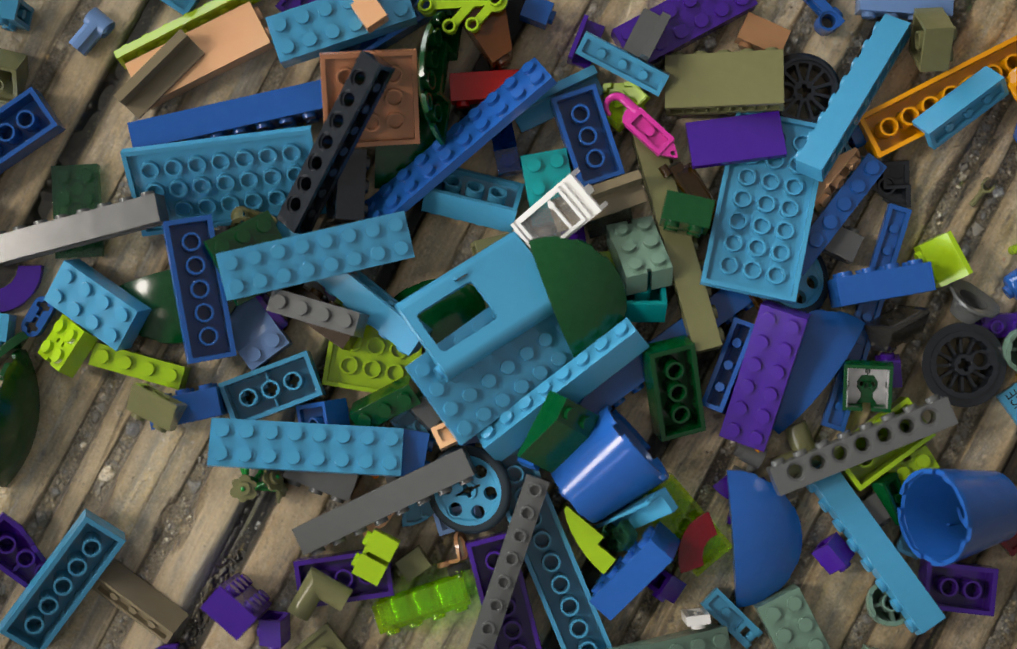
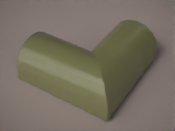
[770,420,822,476]
[288,567,353,621]

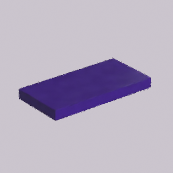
[685,111,787,169]

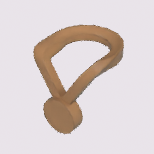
[436,531,469,569]

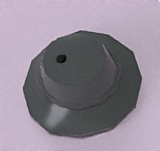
[950,279,1000,324]

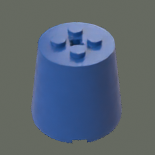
[551,404,669,523]
[897,468,1017,566]

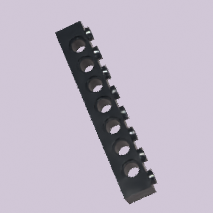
[276,51,395,234]

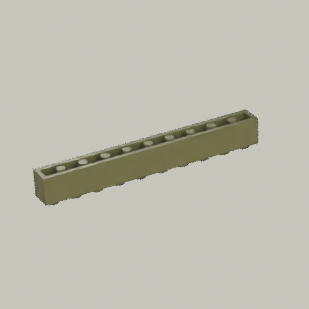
[630,132,725,355]

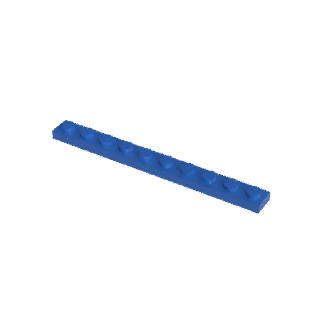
[820,203,912,432]

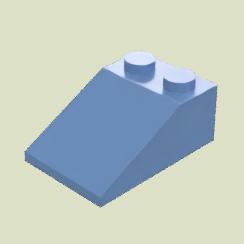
[230,297,293,371]

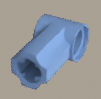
[69,7,115,56]

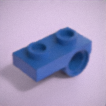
[803,0,845,36]

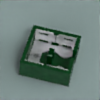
[842,360,894,412]

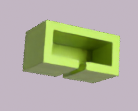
[351,528,401,586]

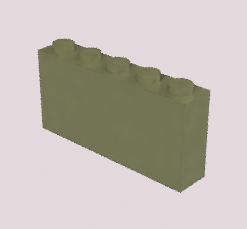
[665,47,784,116]

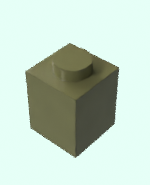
[395,544,433,582]

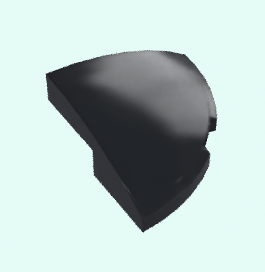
[871,160,911,208]

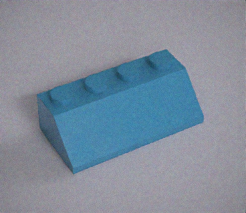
[421,168,524,233]

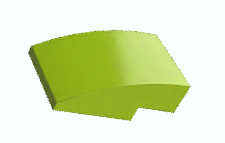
[562,502,616,574]

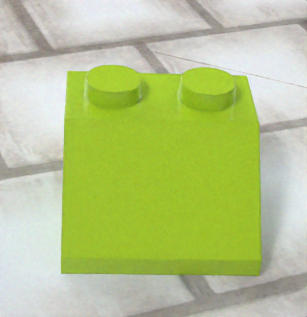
[913,231,973,288]

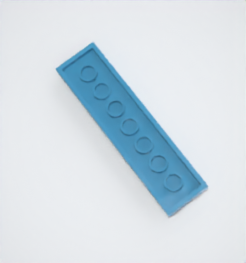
[216,211,415,301]
[207,417,404,477]

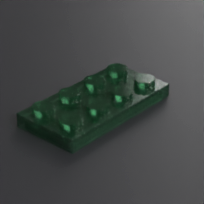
[51,164,104,259]

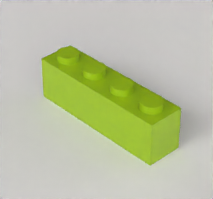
[88,342,191,390]

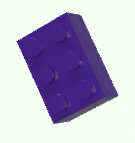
[918,558,999,617]

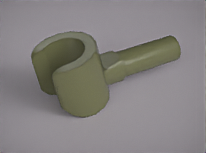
[969,177,996,207]

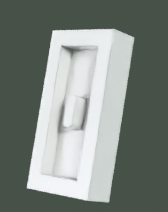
[681,607,711,630]

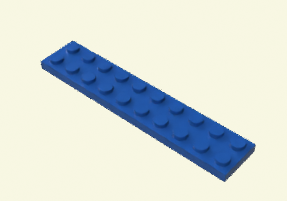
[364,57,557,220]

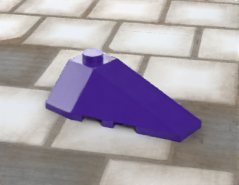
[0,512,46,588]

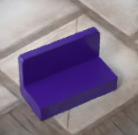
[567,14,605,69]

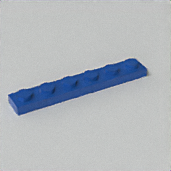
[801,153,887,277]

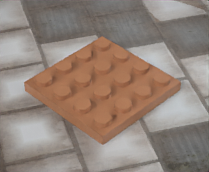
[319,48,420,147]

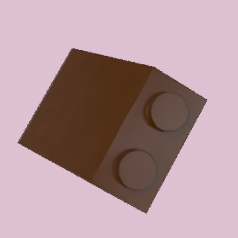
[462,0,512,71]

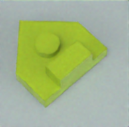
[603,81,651,132]

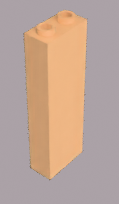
[125,1,274,109]

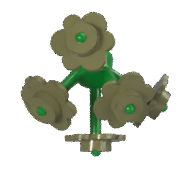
[230,468,288,504]

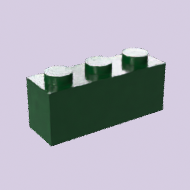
[349,374,423,427]

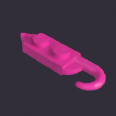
[603,92,678,159]

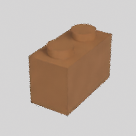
[734,12,791,51]

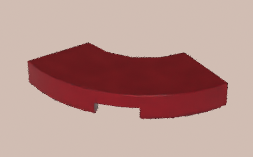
[677,511,717,574]

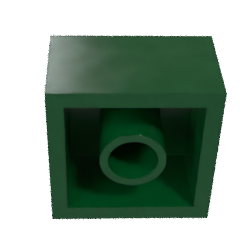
[659,190,715,238]

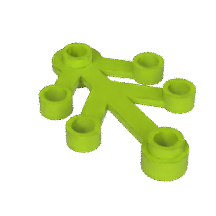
[417,0,508,35]

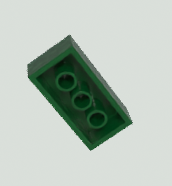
[641,335,706,442]

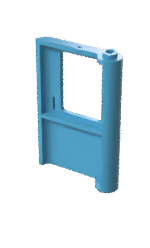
[394,231,554,382]

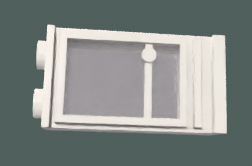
[511,167,608,253]

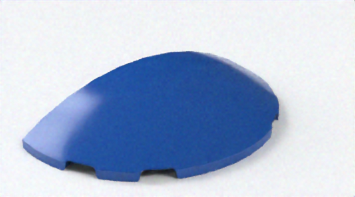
[773,309,865,434]
[727,470,802,608]

